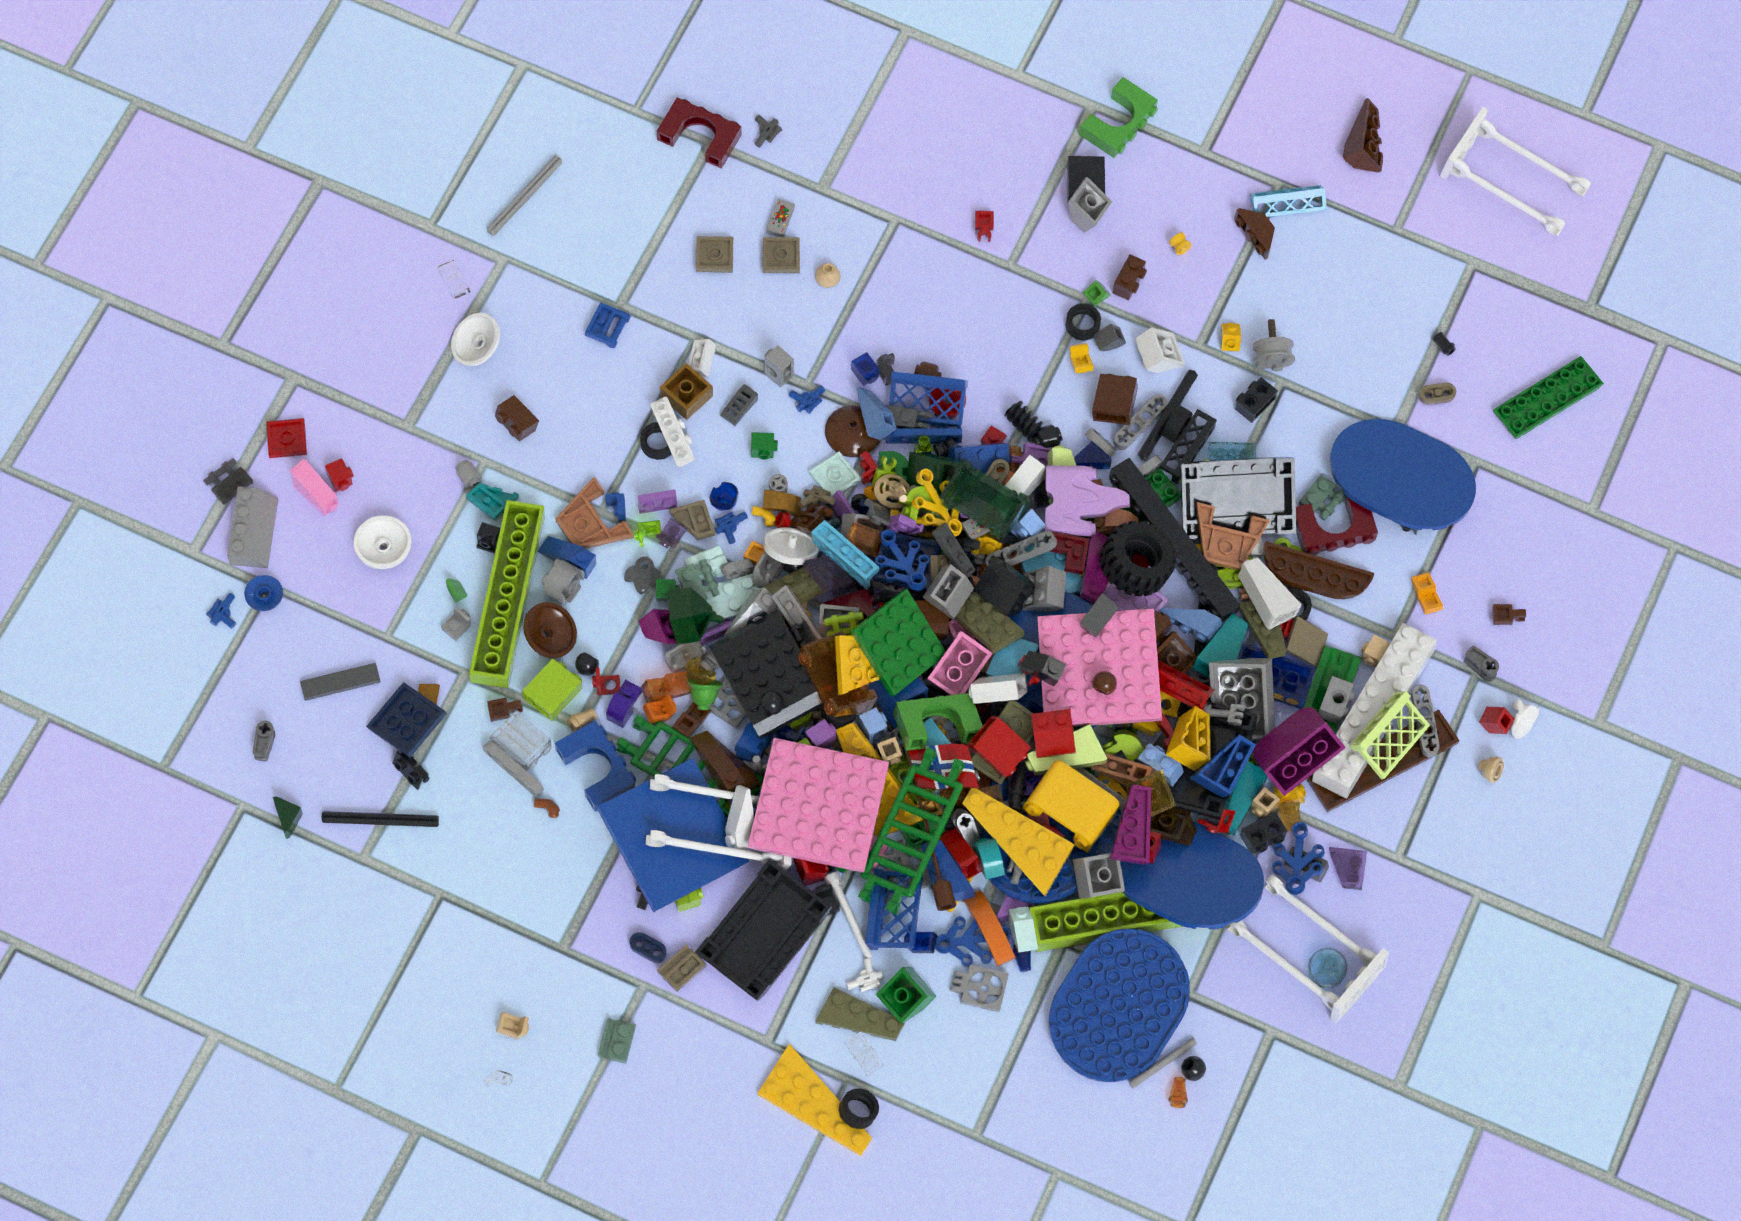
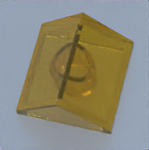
[1126,769,1177,817]

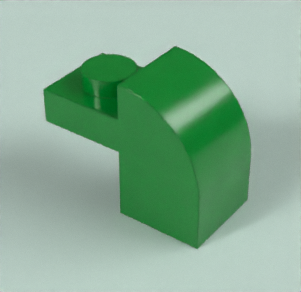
[878,451,908,483]

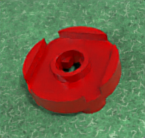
[929,388,966,418]

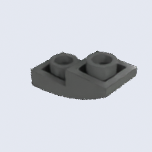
[864,498,890,526]

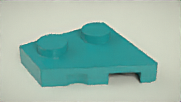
[466,483,519,521]

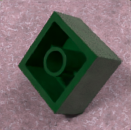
[668,587,724,645]

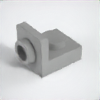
[441,607,471,641]

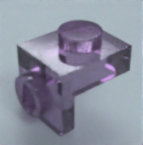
[655,518,687,549]

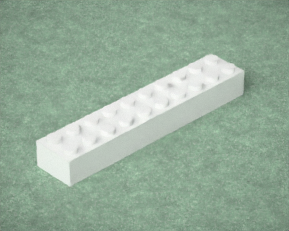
[1312,623,1437,799]

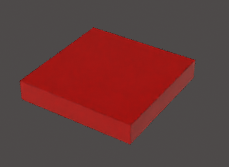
[266,418,307,458]

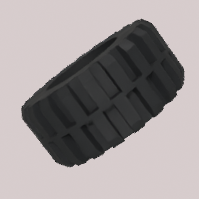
[1099,521,1176,596]

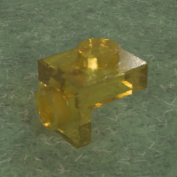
[686,657,716,685]

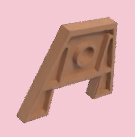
[555,477,634,549]
[1195,502,1270,571]

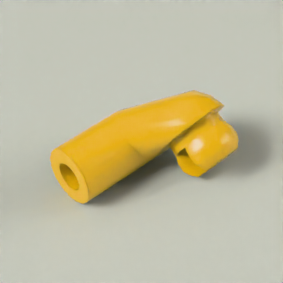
[751,506,776,527]

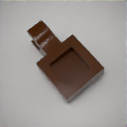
[1492,604,1526,625]
[487,698,523,722]

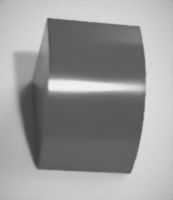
[1093,324,1126,351]

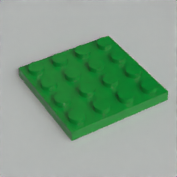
[850,589,946,696]

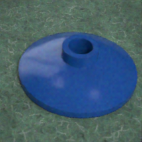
[244,575,283,611]

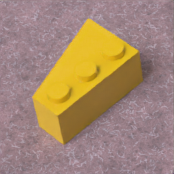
[1166,706,1211,771]

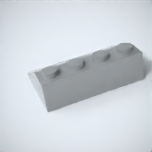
[1209,658,1275,740]

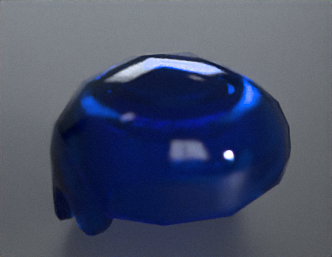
[709,482,739,511]

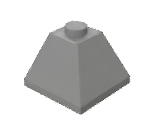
[1068,177,1113,233]

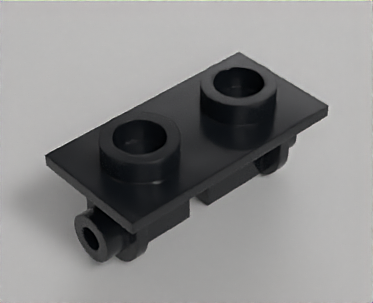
[789,621,823,663]
[392,751,430,790]

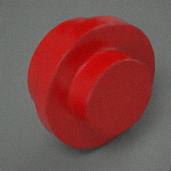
[774,512,791,528]

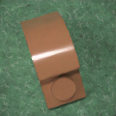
[1094,509,1139,535]

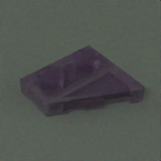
[1329,847,1367,890]

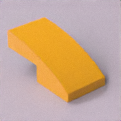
[1411,572,1443,615]

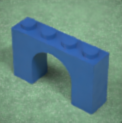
[555,721,637,812]

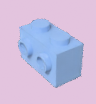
[1004,509,1046,540]
[858,707,887,745]
[1138,743,1184,787]

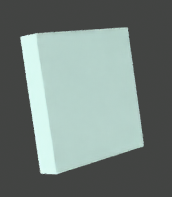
[809,451,861,497]

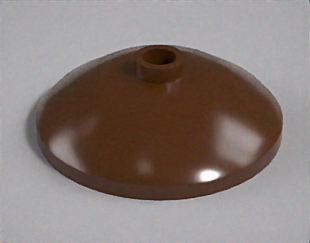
[825,405,880,457]
[523,602,577,659]

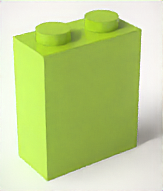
[522,658,583,721]

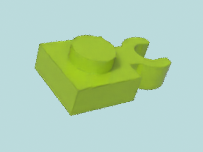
[872,455,897,490]

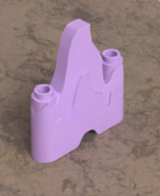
[1045,465,1130,537]

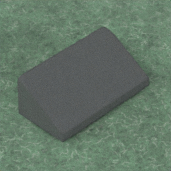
[1080,593,1119,637]

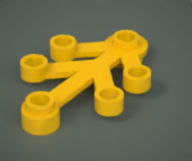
[912,469,962,537]

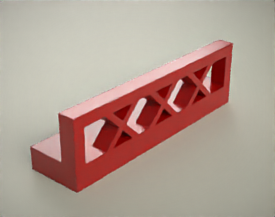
[1158,660,1215,710]

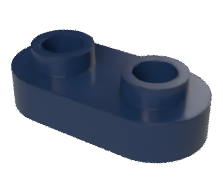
[629,932,667,963]

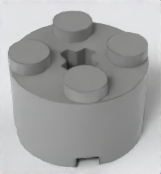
[542,559,584,604]

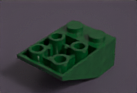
[906,452,965,499]

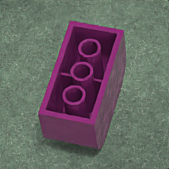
[1253,707,1346,796]

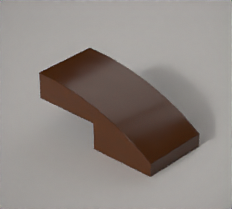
[672,701,711,738]

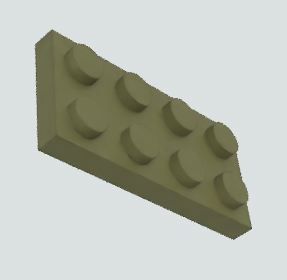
[954,592,1024,654]
[971,700,1034,785]

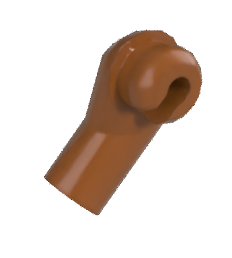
[534,798,560,818]

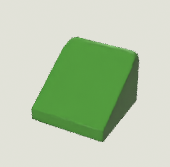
[1083,280,1111,306]
[446,578,468,602]

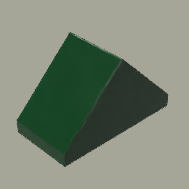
[272,796,303,839]

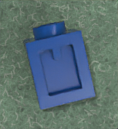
[605,492,626,522]

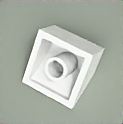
[1135,327,1185,373]

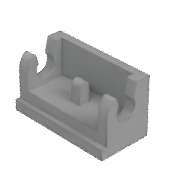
[752,552,785,587]
[665,641,707,677]

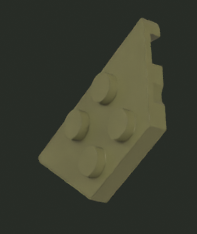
[764,557,829,604]

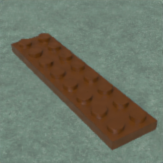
[1307,710,1460,812]

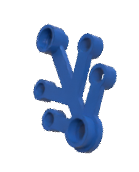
[875,529,930,591]
[1271,822,1325,895]
[934,916,1011,967]

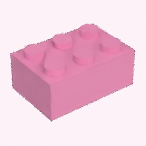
[926,631,993,696]

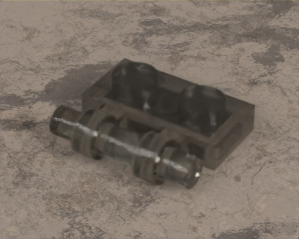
[203,458,253,505]

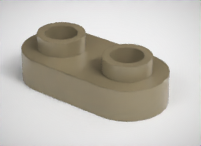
[1419,382,1457,405]
[981,459,1010,494]

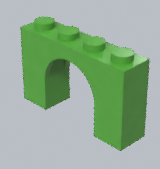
[1079,77,1158,158]
[893,693,983,751]

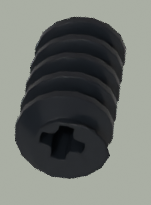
[1004,401,1043,442]

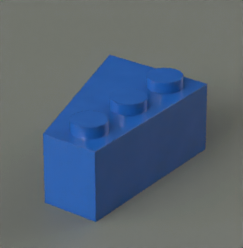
[948,442,1010,483]
[734,722,776,762]
[1190,735,1256,798]
[921,840,975,901]

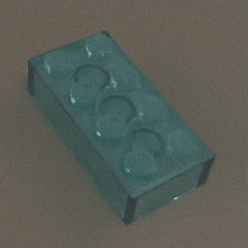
[1208,441,1256,461]

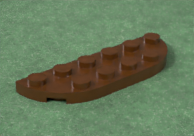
[1263,541,1375,599]

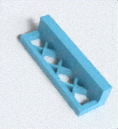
[1250,185,1326,217]
[811,520,879,590]

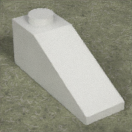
[725,785,754,850]

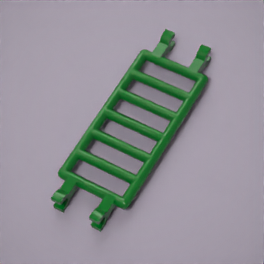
[617,714,764,818]
[858,747,965,915]

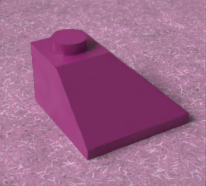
[638,609,677,644]

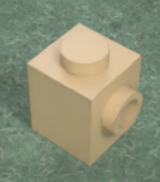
[1361,634,1390,668]
[877,737,905,765]
[1250,787,1280,818]

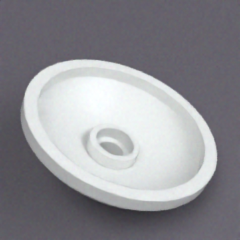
[451,313,500,366]
[354,515,412,569]

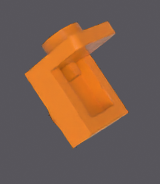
[642,694,677,723]

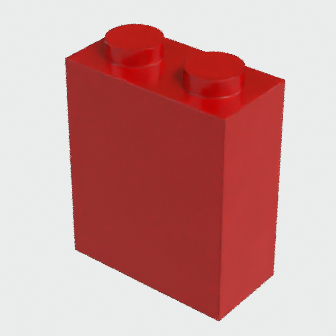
[967,715,1031,777]

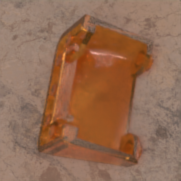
[798,631,878,717]

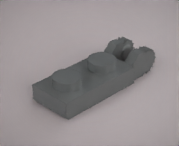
[885,405,932,429]

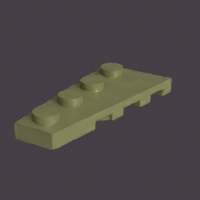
[1239,601,1286,659]

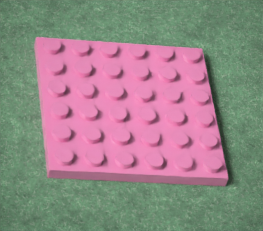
[1038,609,1162,727]
[748,738,889,873]

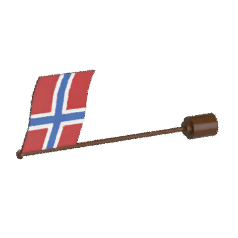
[902,743,980,911]

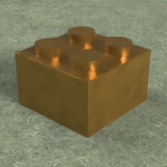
[660,363,713,420]

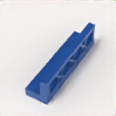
[886,421,962,444]

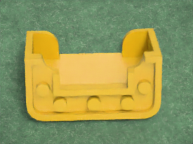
[1023,760,1119,853]

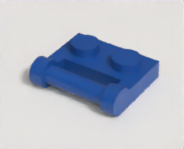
[585,302,631,348]

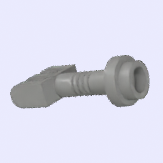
[1203,704,1245,726]

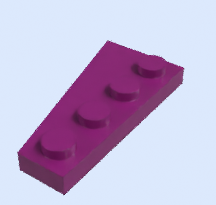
[1080,531,1108,604]
[1110,785,1151,865]

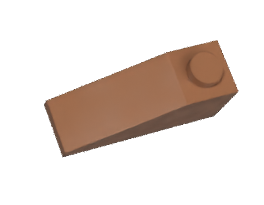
[1091,753,1156,787]

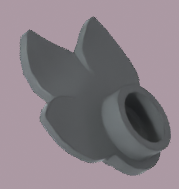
[624,557,662,594]

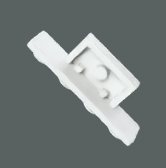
[650,396,695,467]

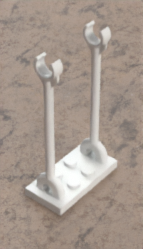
[1440,107,1591,236]
[646,774,792,871]
[1227,874,1389,1024]

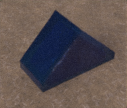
[1074,441,1112,469]

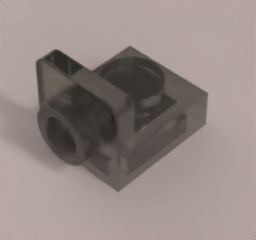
[876,353,895,386]

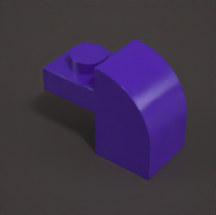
[606,679,642,728]

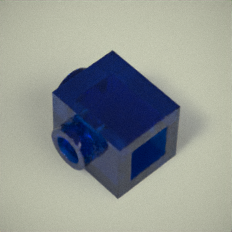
[851,352,879,386]

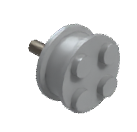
[1253,319,1295,372]

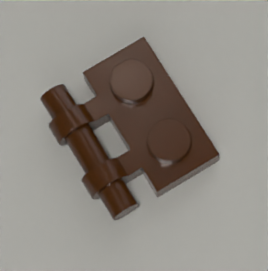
[790,503,833,534]

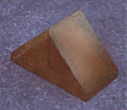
[846,522,881,557]

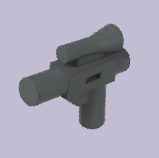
[754,115,783,148]

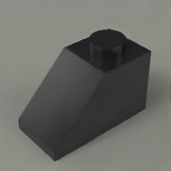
[1020,651,1067,686]

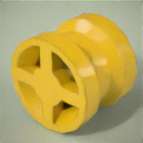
[1169,232,1192,255]

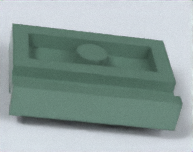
[598,1018,636,1064]

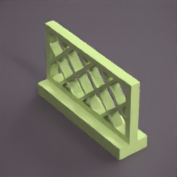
[1349,691,1430,779]

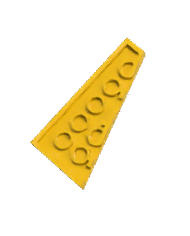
[835,636,879,695]
[836,723,923,837]
[962,788,1075,896]
[758,1044,872,1156]

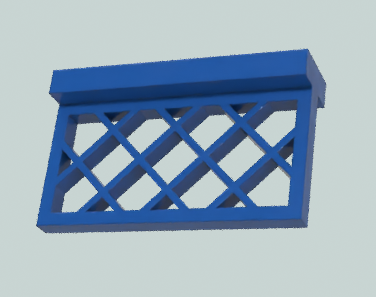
[889,371,968,425]
[865,869,923,950]

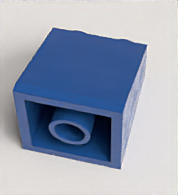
[869,677,928,729]

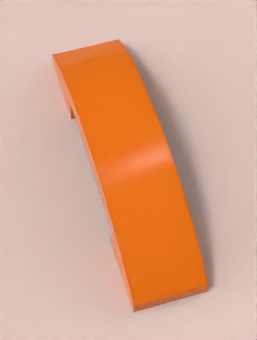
[963,890,1015,967]

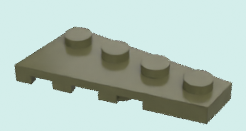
[815,987,905,1041]

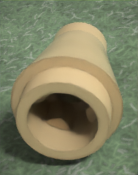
[567,708,597,732]

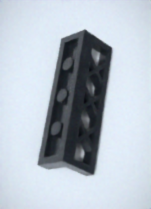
[1159,409,1217,485]

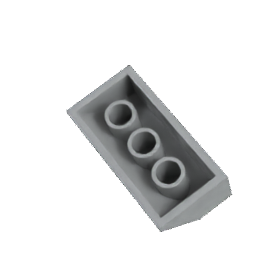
[227,486,278,568]

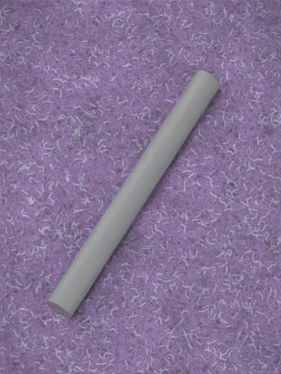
[1129,1037,1197,1089]

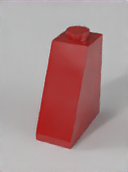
[939,828,981,879]

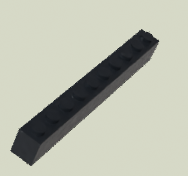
[1109,458,1241,622]

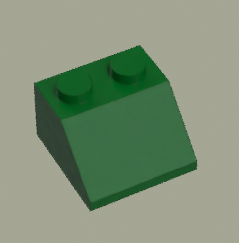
[876,967,937,1024]

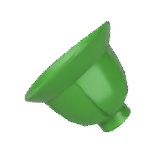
[687,677,723,710]

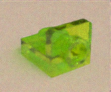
[634,520,661,547]

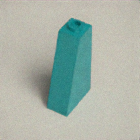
[1193,613,1248,679]
[1218,761,1268,836]

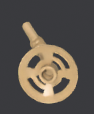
[874,474,910,509]

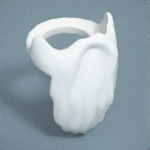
[1511,699,1540,739]

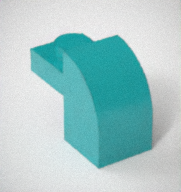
[973,838,1005,879]

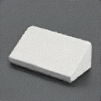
[688,339,716,377]

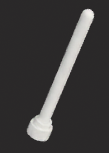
[824,872,872,958]

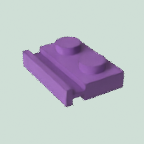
[638,489,677,514]
[881,514,924,535]

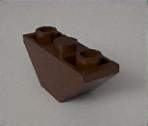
[1234,208,1275,260]

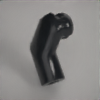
[636,884,648,910]

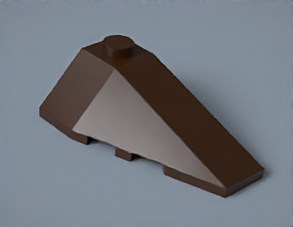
[690,731,761,801]

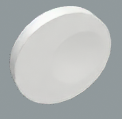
[763,527,819,565]

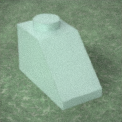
[1009,907,1038,953]

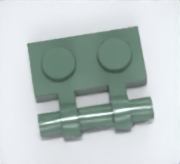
[1299,475,1345,520]
[675,559,720,600]

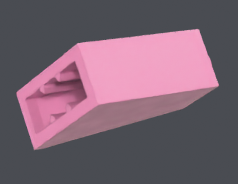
[290,459,339,516]

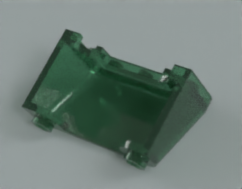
[939,459,1031,539]

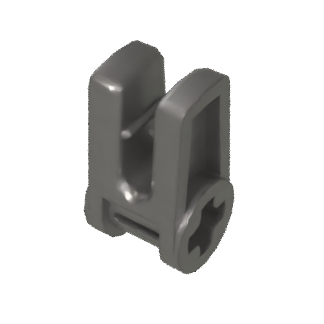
[1463,646,1499,681]
[252,720,276,762]
[951,808,980,848]

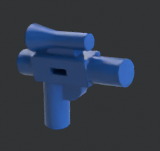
[789,385,825,414]
[714,512,748,544]
[206,593,236,629]

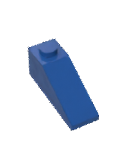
[538,536,597,579]

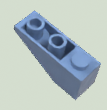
[856,387,896,440]
[1160,608,1223,643]

